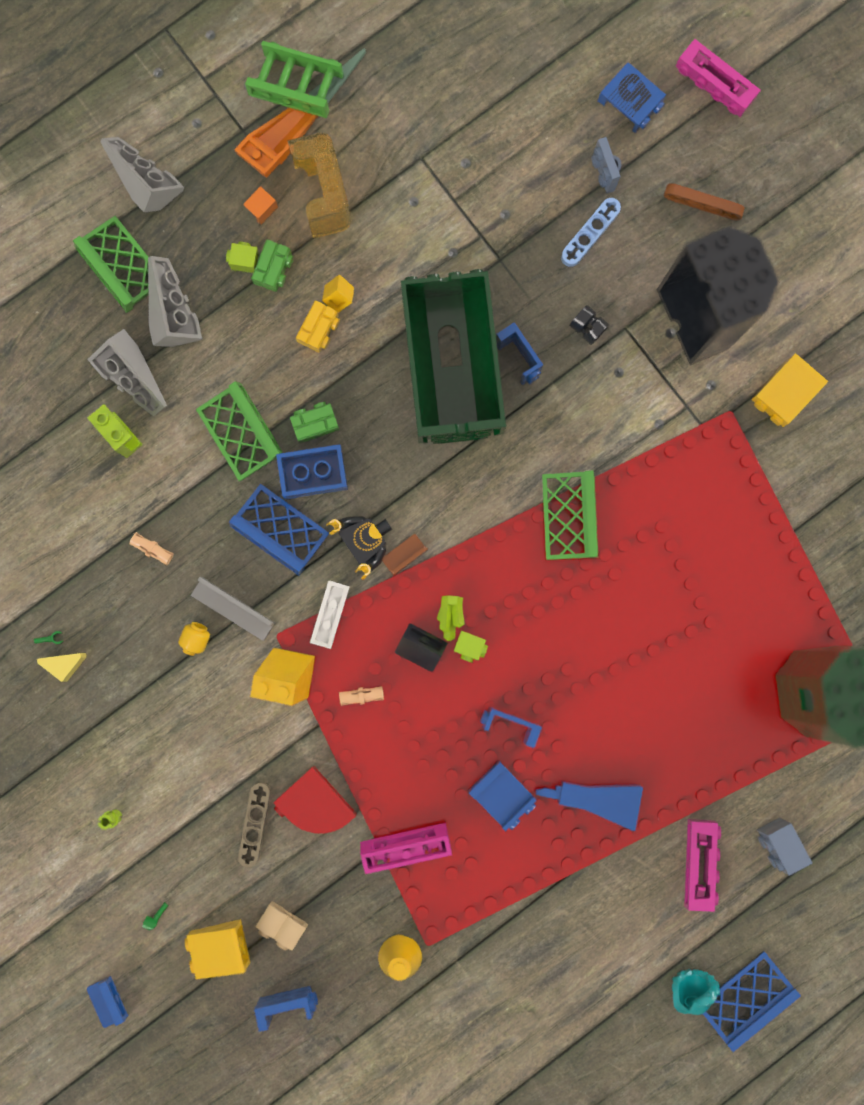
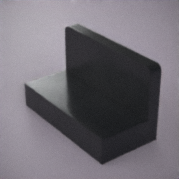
[395,623,448,672]

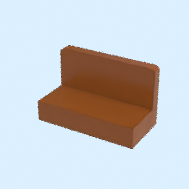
[382,534,428,576]

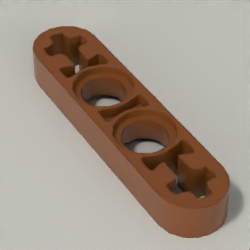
[664,183,745,220]

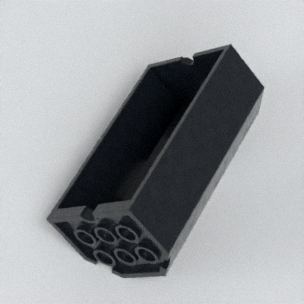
[656,226,779,366]

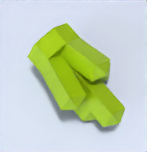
[437,596,464,641]

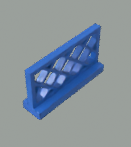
[229,484,329,576]
[703,951,801,1052]

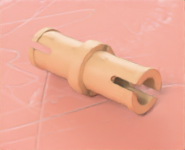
[129,533,174,565]
[339,686,384,706]

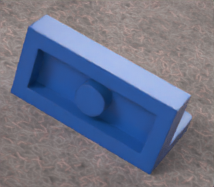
[87,976,128,1028]

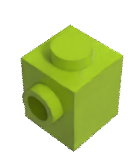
[226,242,260,273]
[454,631,488,663]

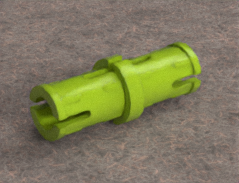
[98,810,122,829]

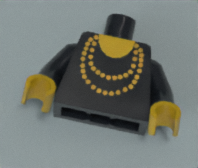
[326,516,392,580]

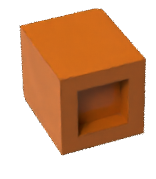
[244,186,278,225]

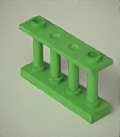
[245,41,344,118]

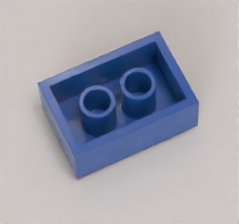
[276,444,348,500]

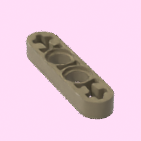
[238,782,271,868]

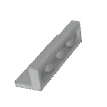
[191,577,275,641]

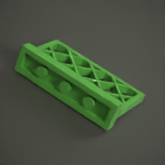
[73,216,149,313]
[196,381,283,481]
[542,470,599,560]

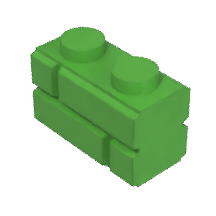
[251,240,294,292]
[290,402,339,444]

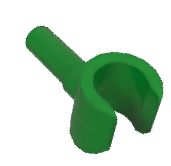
[34,631,64,644]
[142,902,169,930]

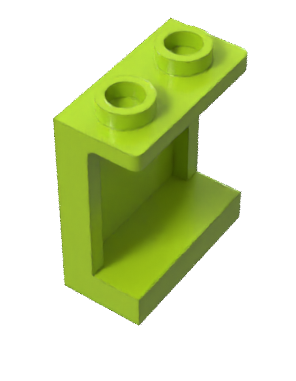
[87,405,143,458]

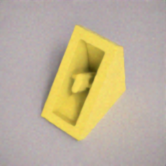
[37,653,86,682]

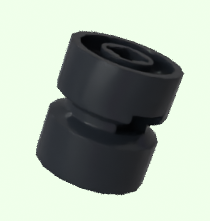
[569,305,610,345]

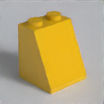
[751,353,828,427]
[250,648,315,706]
[185,919,250,979]

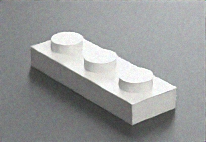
[310,581,350,649]

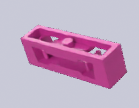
[675,39,761,117]
[684,819,721,912]
[360,823,452,874]

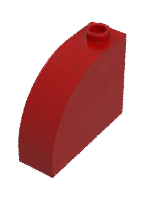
[273,766,357,834]

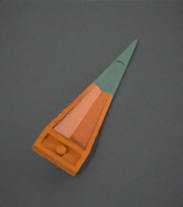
[234,49,366,178]

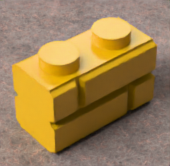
[296,301,340,353]

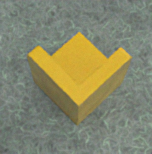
[322,274,354,313]

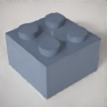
[757,818,812,875]

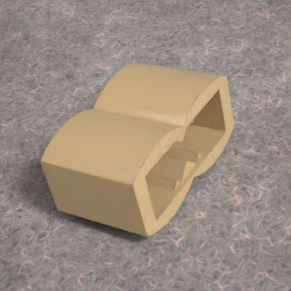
[255,901,308,951]

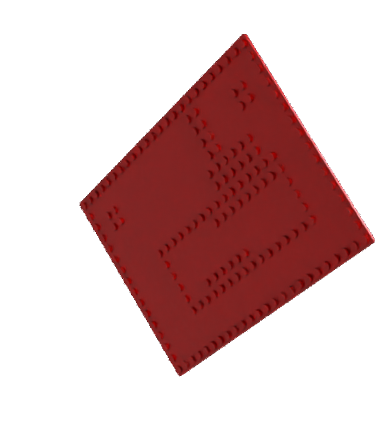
[276,411,853,946]

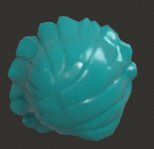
[672,969,720,1015]

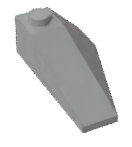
[101,137,184,212]
[148,256,202,347]
[87,329,167,416]

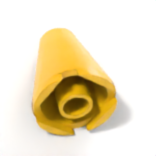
[378,935,422,981]

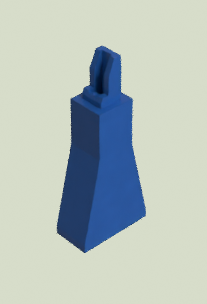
[535,781,643,831]

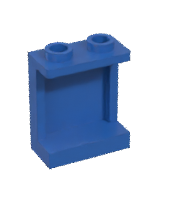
[254,986,318,1032]

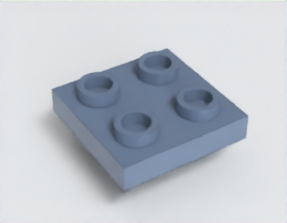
[591,137,621,193]

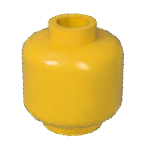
[178,622,210,656]

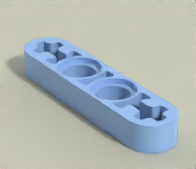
[561,198,621,267]

